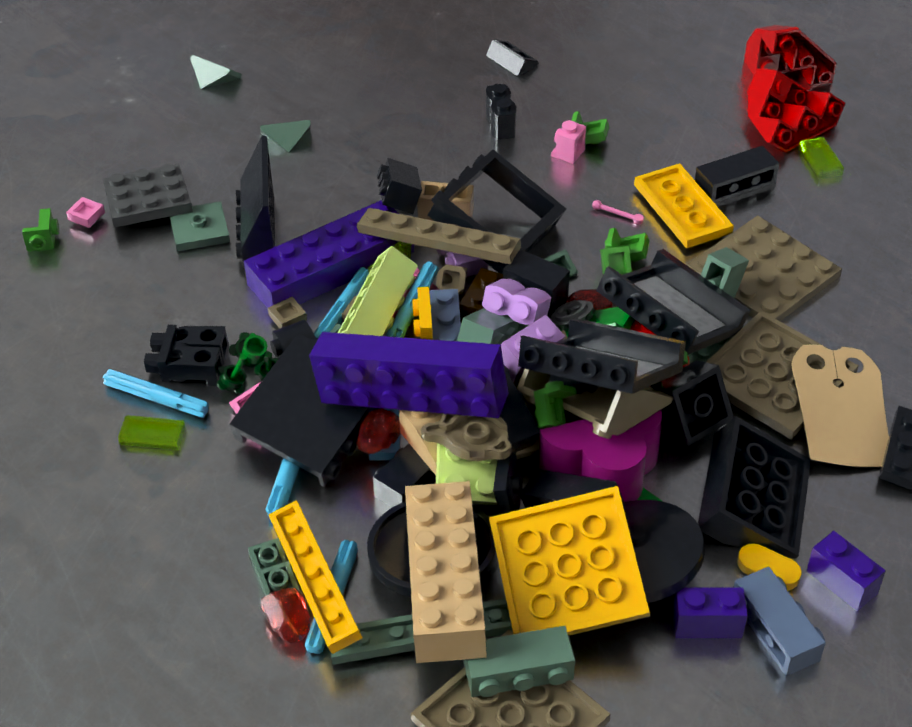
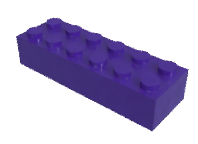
[244,200,414,309]
[309,332,509,418]

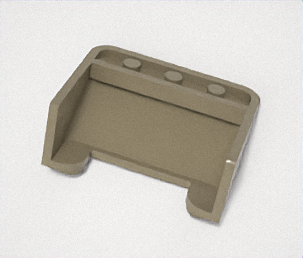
[517,369,673,439]

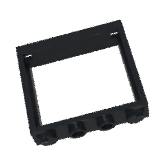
[428,150,567,274]

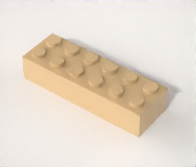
[405,481,487,663]

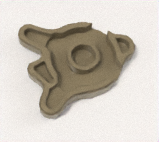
[421,413,512,461]

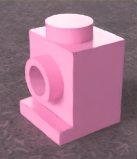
[551,120,586,164]

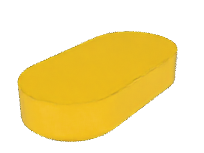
[737,543,802,591]

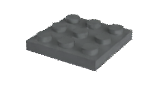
[103,164,193,227]

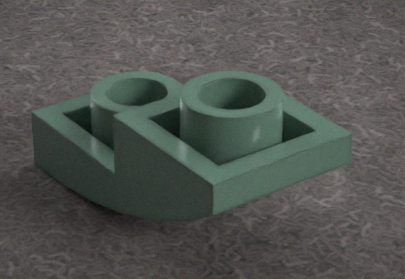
[248,538,299,602]

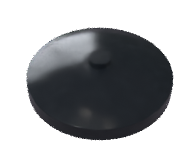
[624,500,705,603]
[367,501,497,597]

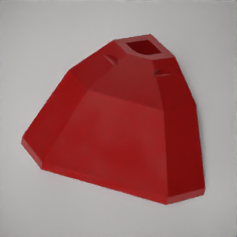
[744,25,837,86]
[748,68,846,153]

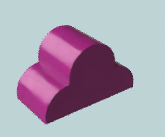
[539,410,662,502]

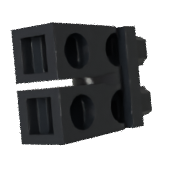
[144,324,229,386]

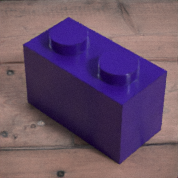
[806,531,886,612]
[672,587,748,638]

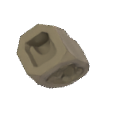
[436,264,467,296]

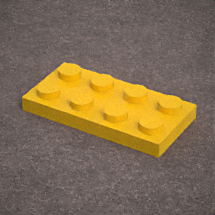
[634,163,734,248]

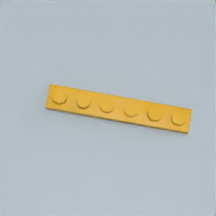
[268,500,363,654]

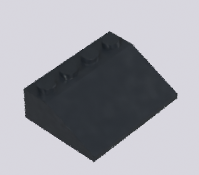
[236,136,276,270]
[698,416,811,559]

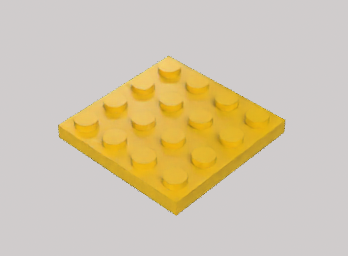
[489,486,650,636]

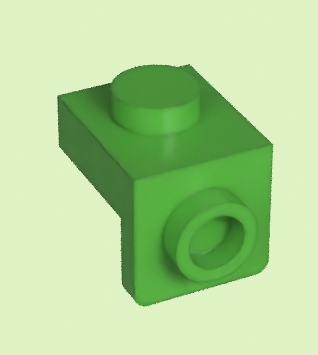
[571,111,610,144]
[22,208,59,252]
[605,228,650,262]
[600,246,632,275]
[534,381,576,429]

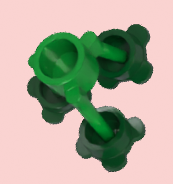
[217,332,278,395]

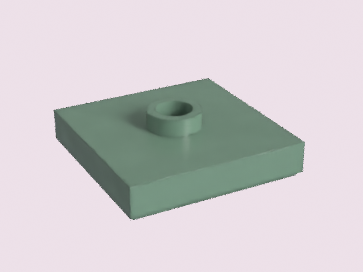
[170,201,230,251]

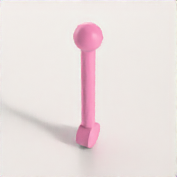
[592,200,644,225]

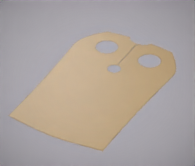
[791,345,889,467]

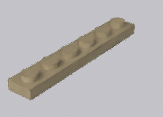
[357,208,521,265]

